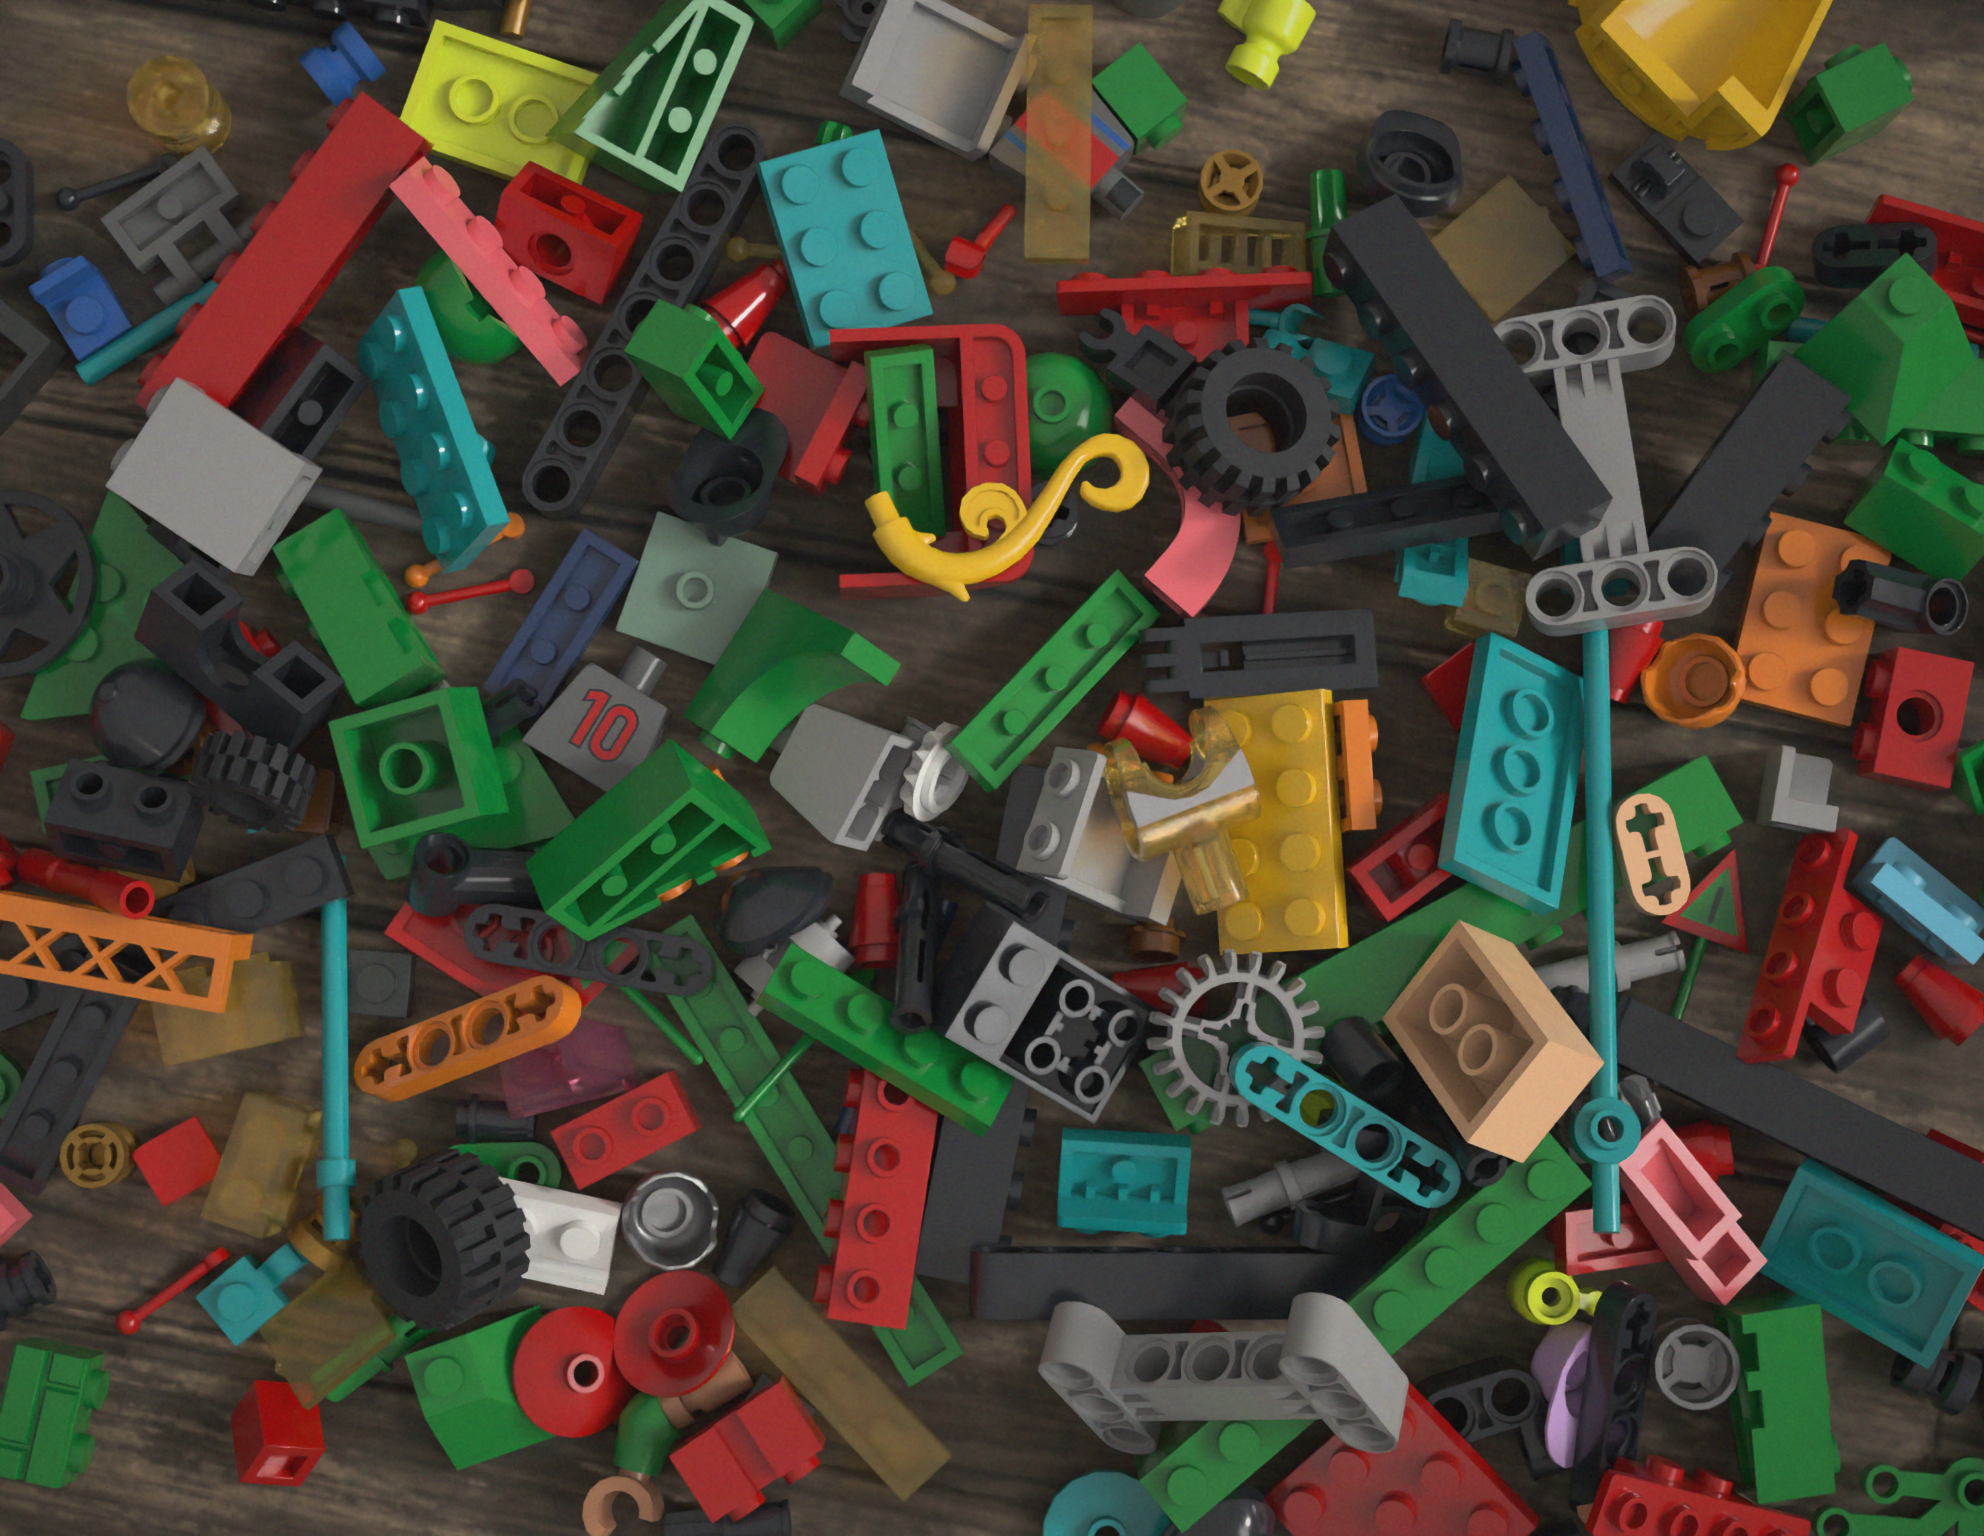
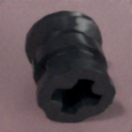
[0,1250,57,1332]

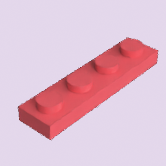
[389,157,590,387]

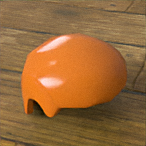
[1640,632,1747,730]

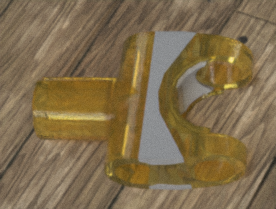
[1103,706,1261,915]

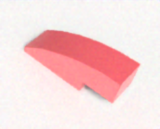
[1619,1118,1767,1306]

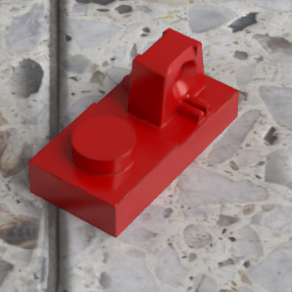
[1546,1196,1669,1276]

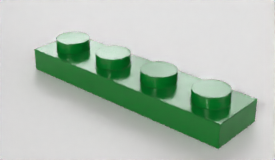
[943,569,1160,793]
[756,943,1015,1138]

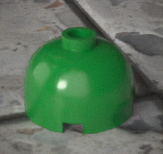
[413,247,525,367]
[1026,351,1115,481]

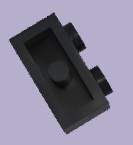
[43,758,204,883]

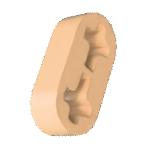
[1612,794,1691,916]

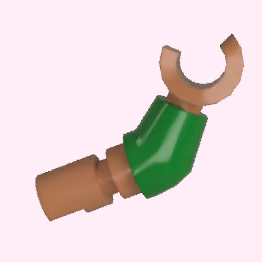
[582,1350,755,1536]

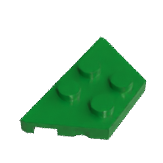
[20,490,185,723]

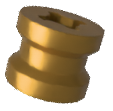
[1197,149,1263,223]

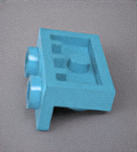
[1849,837,1984,966]

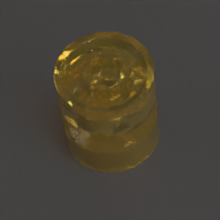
[126,55,231,159]

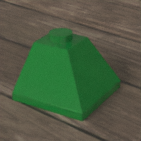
[1792,252,1976,449]
[404,1304,557,1471]

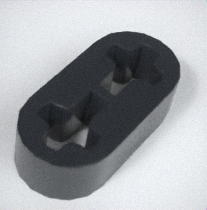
[1812,222,1938,289]

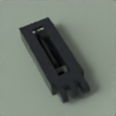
[1138,608,1378,702]

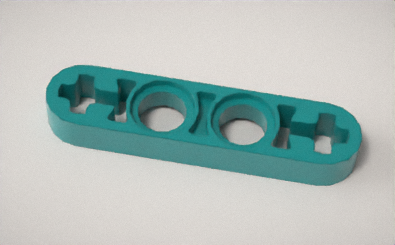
[1229,1042,1461,1208]

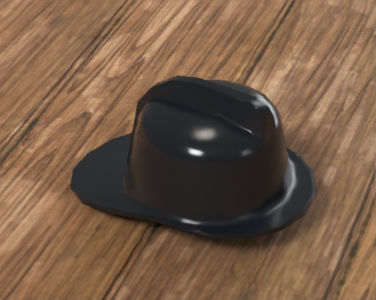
[666,408,789,547]

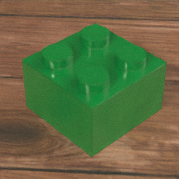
[328,687,509,849]

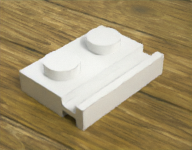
[499,1177,623,1295]

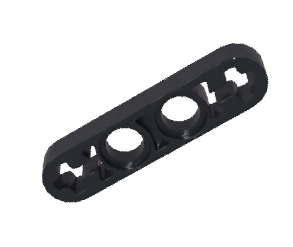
[464,904,715,997]
[1569,1281,1657,1514]

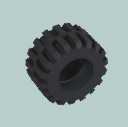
[1162,337,1341,517]
[356,1149,531,1331]

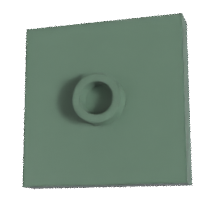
[615,511,779,666]

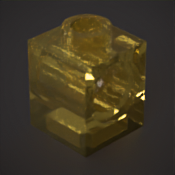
[1443,558,1532,640]

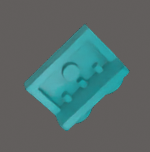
[1057,1127,1192,1238]

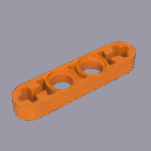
[354,975,581,1103]

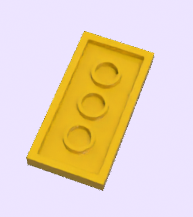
[1204,689,1349,955]

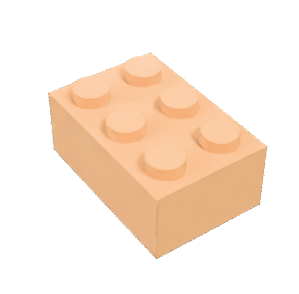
[1382,920,1604,1163]

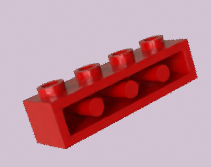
[812,1066,938,1330]

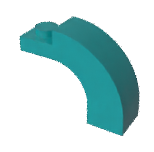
[1393,407,1468,607]

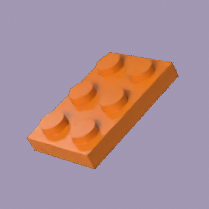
[1732,511,1892,728]

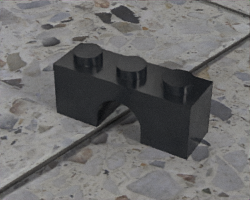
[134,558,345,755]

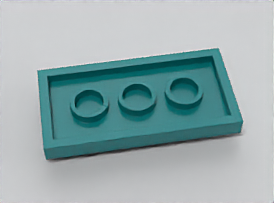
[357,286,510,574]
[1437,631,1584,916]

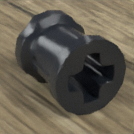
[1439,18,1514,86]
[1032,481,1079,547]

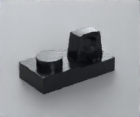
[1607,131,1744,267]

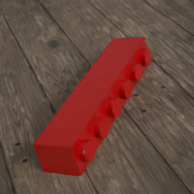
[133,91,434,412]

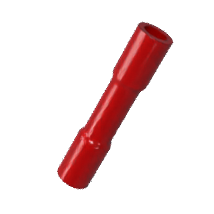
[17,847,155,920]

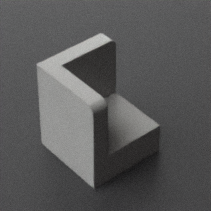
[1755,745,1839,834]

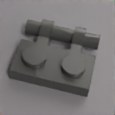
[100,145,257,307]

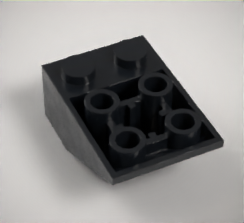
[930,904,1161,1124]

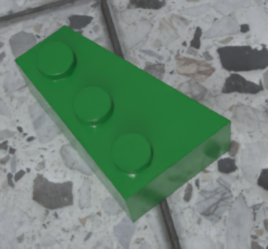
[545,0,756,194]
[272,507,448,710]
[525,739,772,942]
[1711,1290,1841,1504]

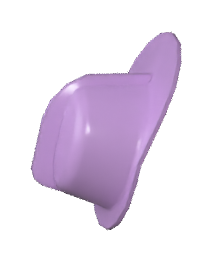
[1530,1318,1592,1468]

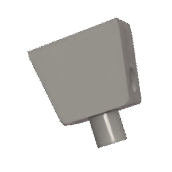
[769,703,922,852]

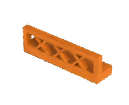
[0,890,254,1013]

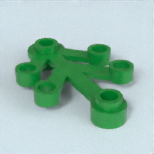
[1811,1456,1984,1536]

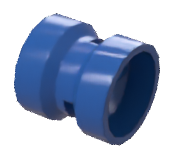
[297,20,387,108]
[1354,374,1425,448]

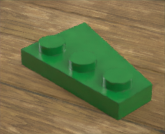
[354,725,577,883]

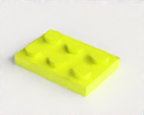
[400,19,599,185]

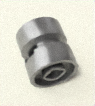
[1647,1314,1740,1410]

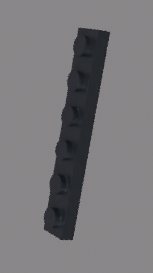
[0,834,355,1033]

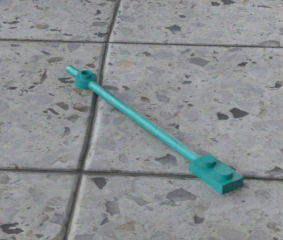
[1560,538,1641,1234]

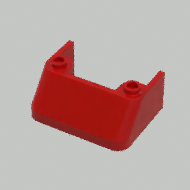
[829,324,1034,601]

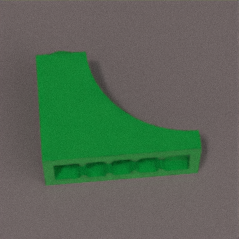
[683,588,901,763]

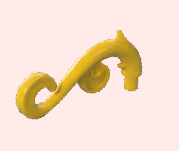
[864,433,1149,602]

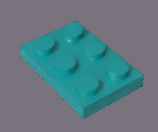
[755,129,933,350]
[1759,1157,1984,1369]

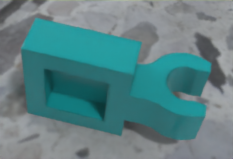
[1263,329,1375,416]
[195,1242,310,1347]

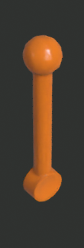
[404,512,525,588]

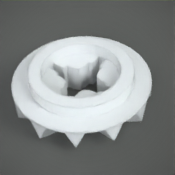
[900,722,969,822]

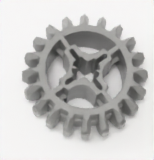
[1146,949,1325,1127]

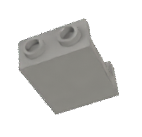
[839,0,1037,162]
[105,377,323,576]
[1016,747,1205,926]

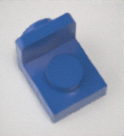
[28,256,135,362]

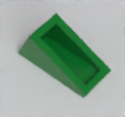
[1951,739,1984,816]

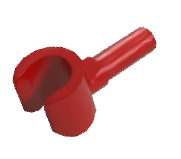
[944,203,1017,279]

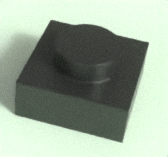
[347,949,417,1018]

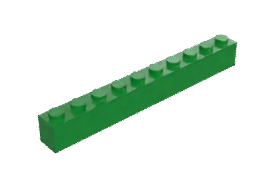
[1136,754,1743,1135]

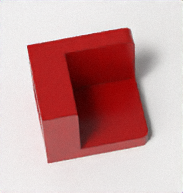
[231,1380,325,1487]

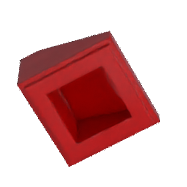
[1417,640,1475,732]
[131,1115,230,1207]

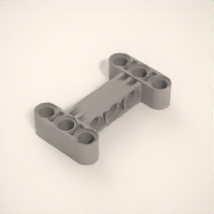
[1493,295,1718,637]
[1038,1292,1409,1455]

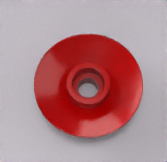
[613,1270,735,1398]
[511,1306,635,1438]

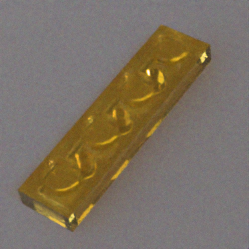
[1024,4,1093,264]
[732,1265,951,1502]

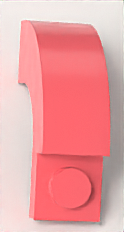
[1112,397,1241,619]

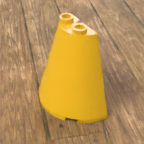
[1568,0,1833,151]

